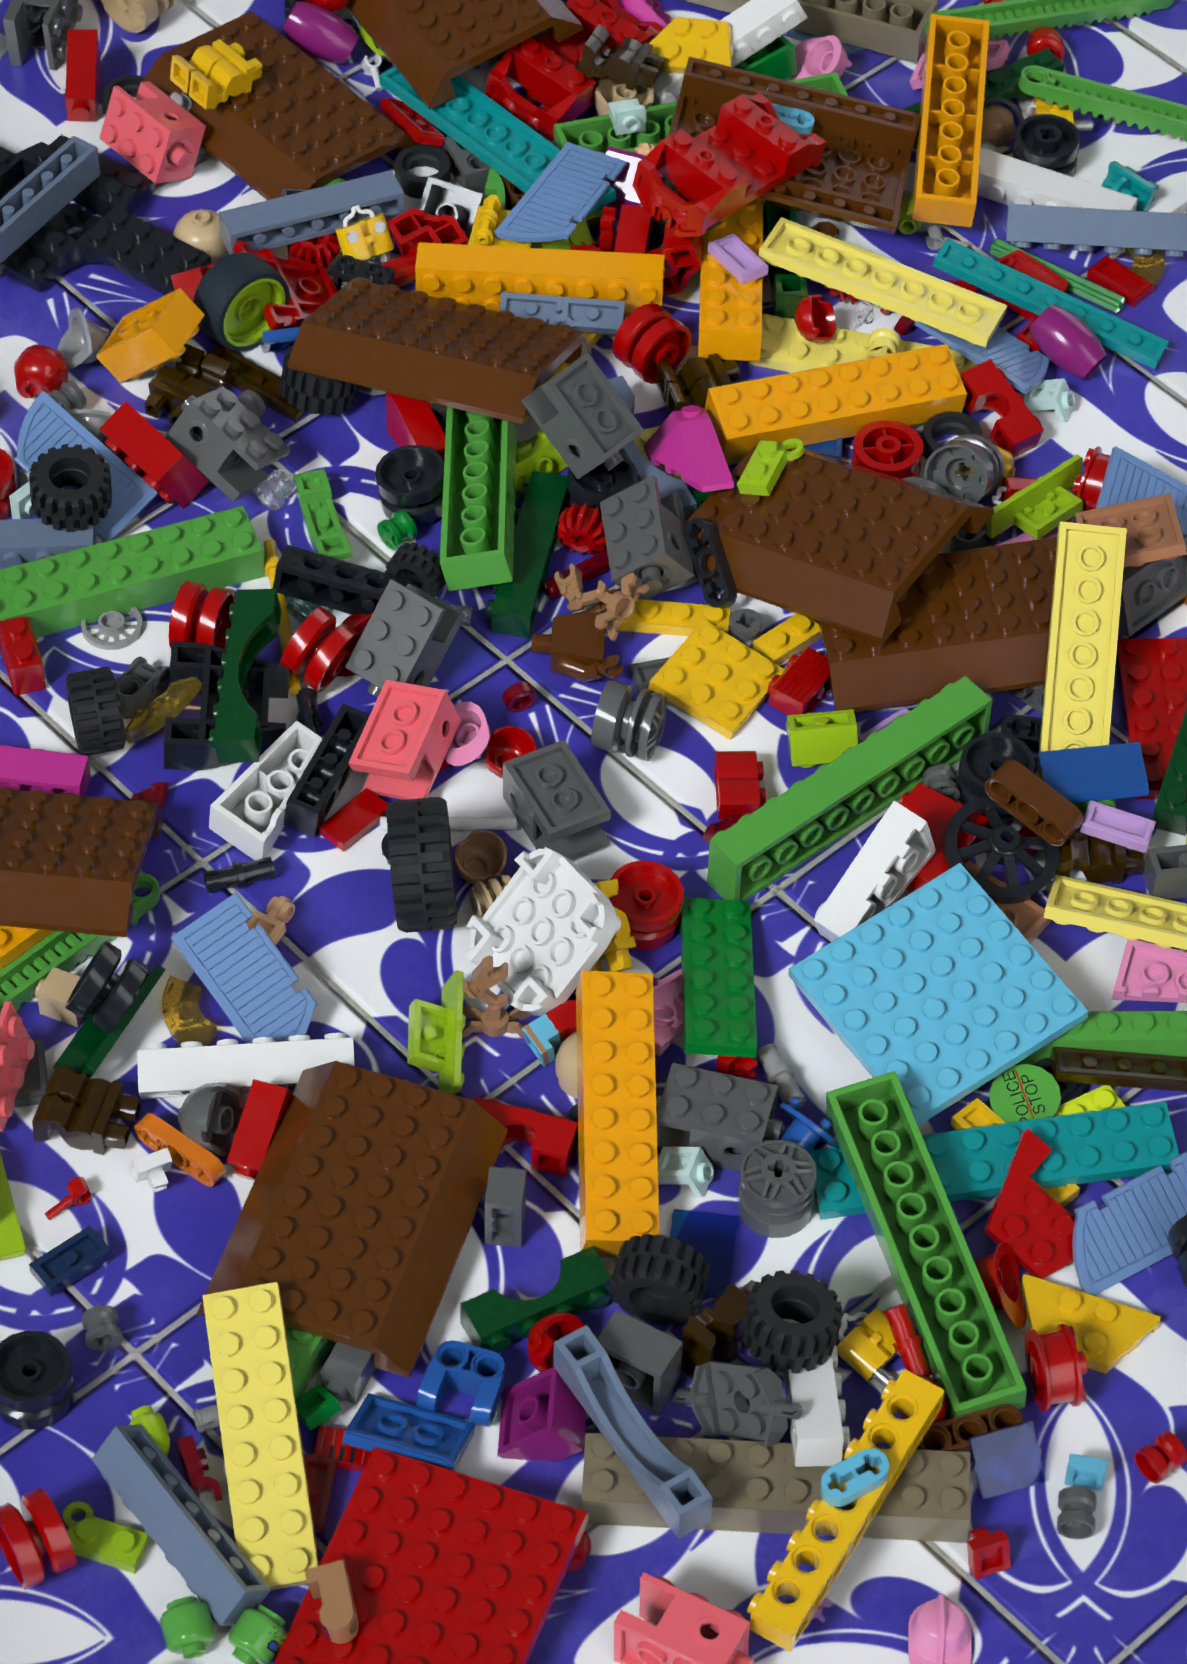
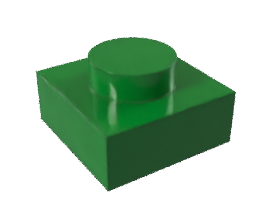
[295,1384,342,1431]

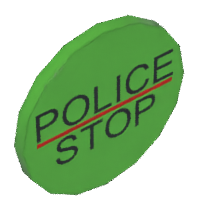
[989,1064,1061,1123]

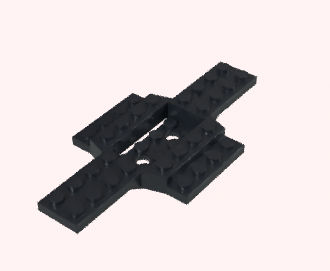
[0,134,211,295]

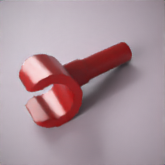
[44,1177,91,1220]

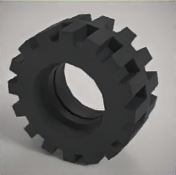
[385,542,446,597]

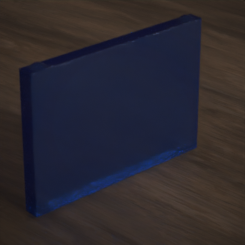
[670,1209,739,1299]

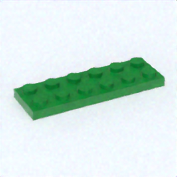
[680,897,757,1058]

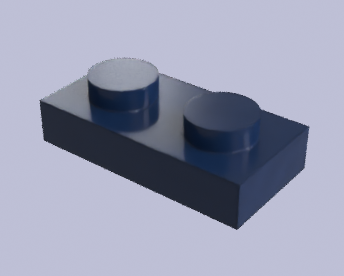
[29,1226,112,1297]

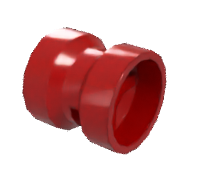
[1134,1431,1187,1484]

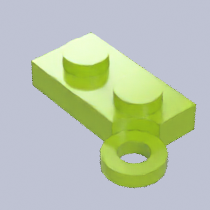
[737,438,805,496]
[63,1501,150,1574]

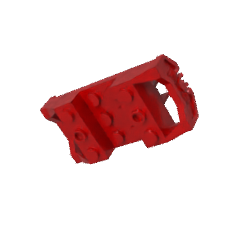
[485,0,664,141]
[632,92,826,238]

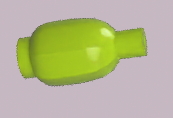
[897,192,922,235]
[129,1406,171,1457]

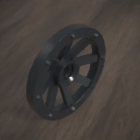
[942,796,1060,904]

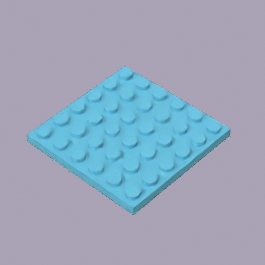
[788,863,1088,1126]

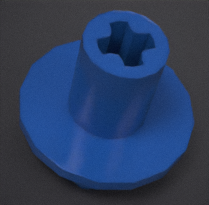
[779,1097,839,1153]

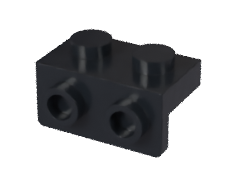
[327,254,395,291]

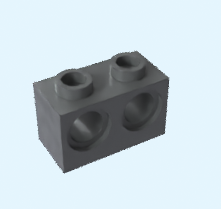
[443,136,491,193]
[485,1166,526,1247]

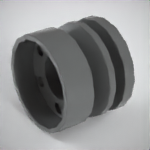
[923,434,1004,503]
[591,680,667,762]
[737,1140,817,1238]

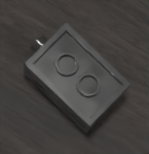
[3,0,83,70]
[521,352,644,479]
[165,386,291,502]
[600,475,695,600]
[1118,533,1187,637]
[345,579,466,698]
[503,740,611,860]
[657,1063,783,1172]

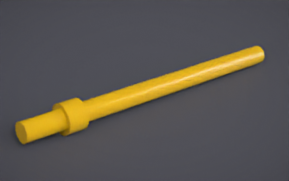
[263,539,302,695]

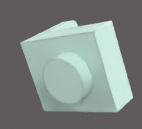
[9,468,35,519]

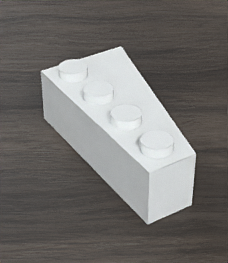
[209,720,323,861]
[814,801,936,942]

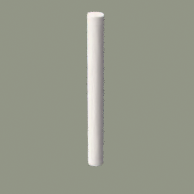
[380,817,516,830]

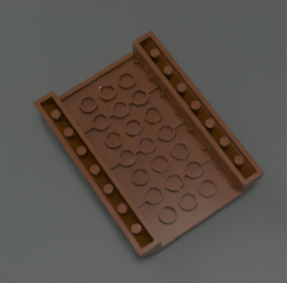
[346,0,584,110]
[137,11,422,200]
[658,57,921,235]
[287,278,592,424]
[686,439,994,643]
[818,537,1057,712]
[0,787,165,937]
[198,1061,508,1378]

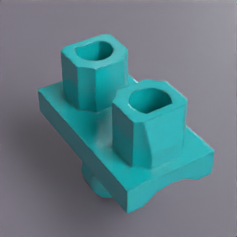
[1101,161,1159,211]

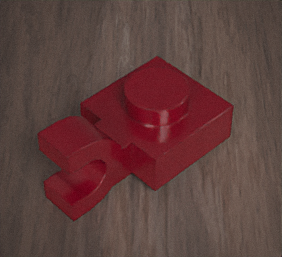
[177,1435,223,1502]

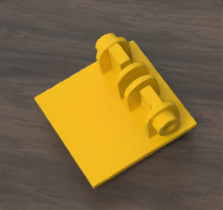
[468,194,531,248]

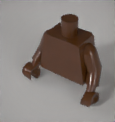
[531,589,624,683]

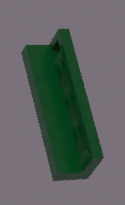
[52,963,166,1079]

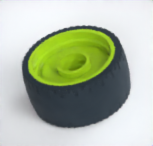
[193,252,290,352]

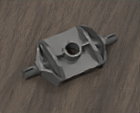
[674,1361,803,1448]

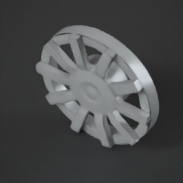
[81,607,143,650]

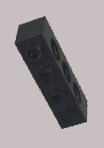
[273,545,412,615]
[283,704,370,837]

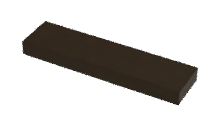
[209,344,308,423]
[1050,1046,1187,1092]

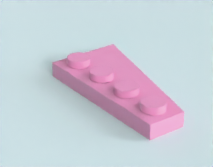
[1112,940,1187,1003]

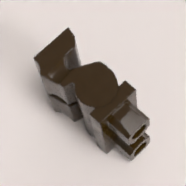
[578,24,666,91]
[144,343,234,425]
[656,353,745,414]
[1053,813,1144,884]
[32,1066,141,1155]
[681,1280,756,1379]

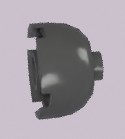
[178,1083,243,1156]

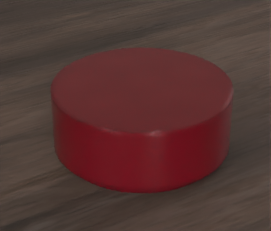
[502,682,537,712]

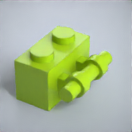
[786,709,858,768]

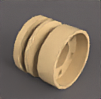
[101,0,177,33]

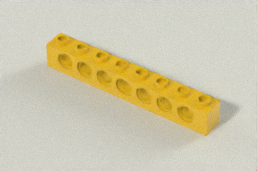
[747,1369,945,1653]

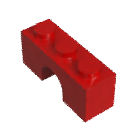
[960,359,1044,458]
[474,1097,578,1177]

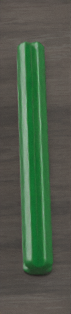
[989,239,1126,313]

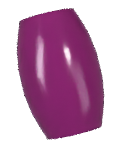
[282,1,359,64]
[1029,304,1107,380]

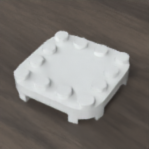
[465,847,621,1016]

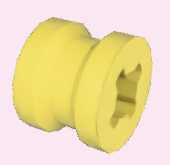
[867,328,900,358]

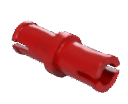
[883,1303,933,1376]

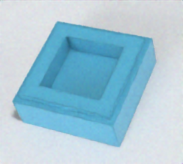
[1064,1453,1108,1491]

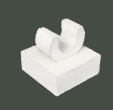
[131,1148,172,1194]

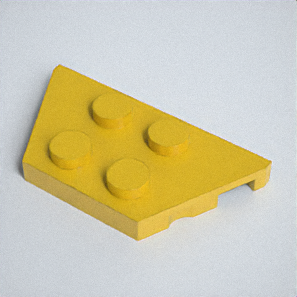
[649,17,734,74]
[1021,1274,1161,1374]

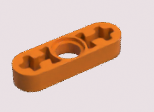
[134,1113,226,1187]

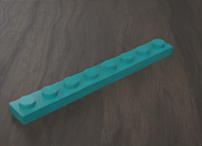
[933,238,1169,370]

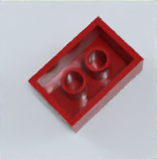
[99,401,209,509]

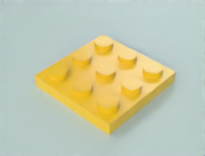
[648,619,785,740]

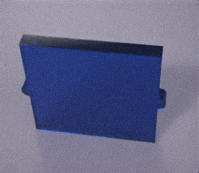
[968,1420,1045,1500]

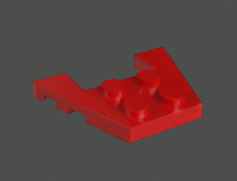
[233,240,338,330]
[948,249,1068,353]
[983,1128,1106,1279]

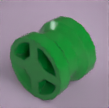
[377,510,417,550]

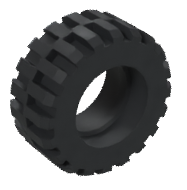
[386,797,457,933]

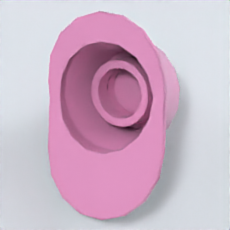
[790,36,852,80]
[445,702,491,766]
[908,1594,972,1664]

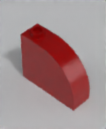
[899,782,988,893]

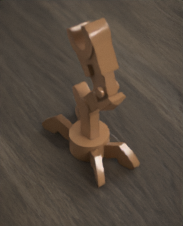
[554,563,650,641]
[462,955,531,1038]

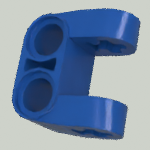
[416,1340,505,1427]

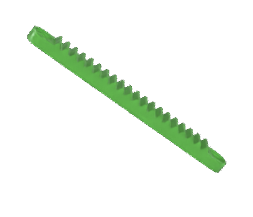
[924,0,1175,40]
[1018,65,1187,142]
[0,873,160,1012]

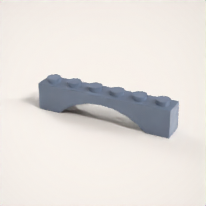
[608,376,697,521]
[554,1325,713,1539]

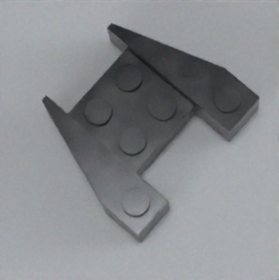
[164,641,289,771]

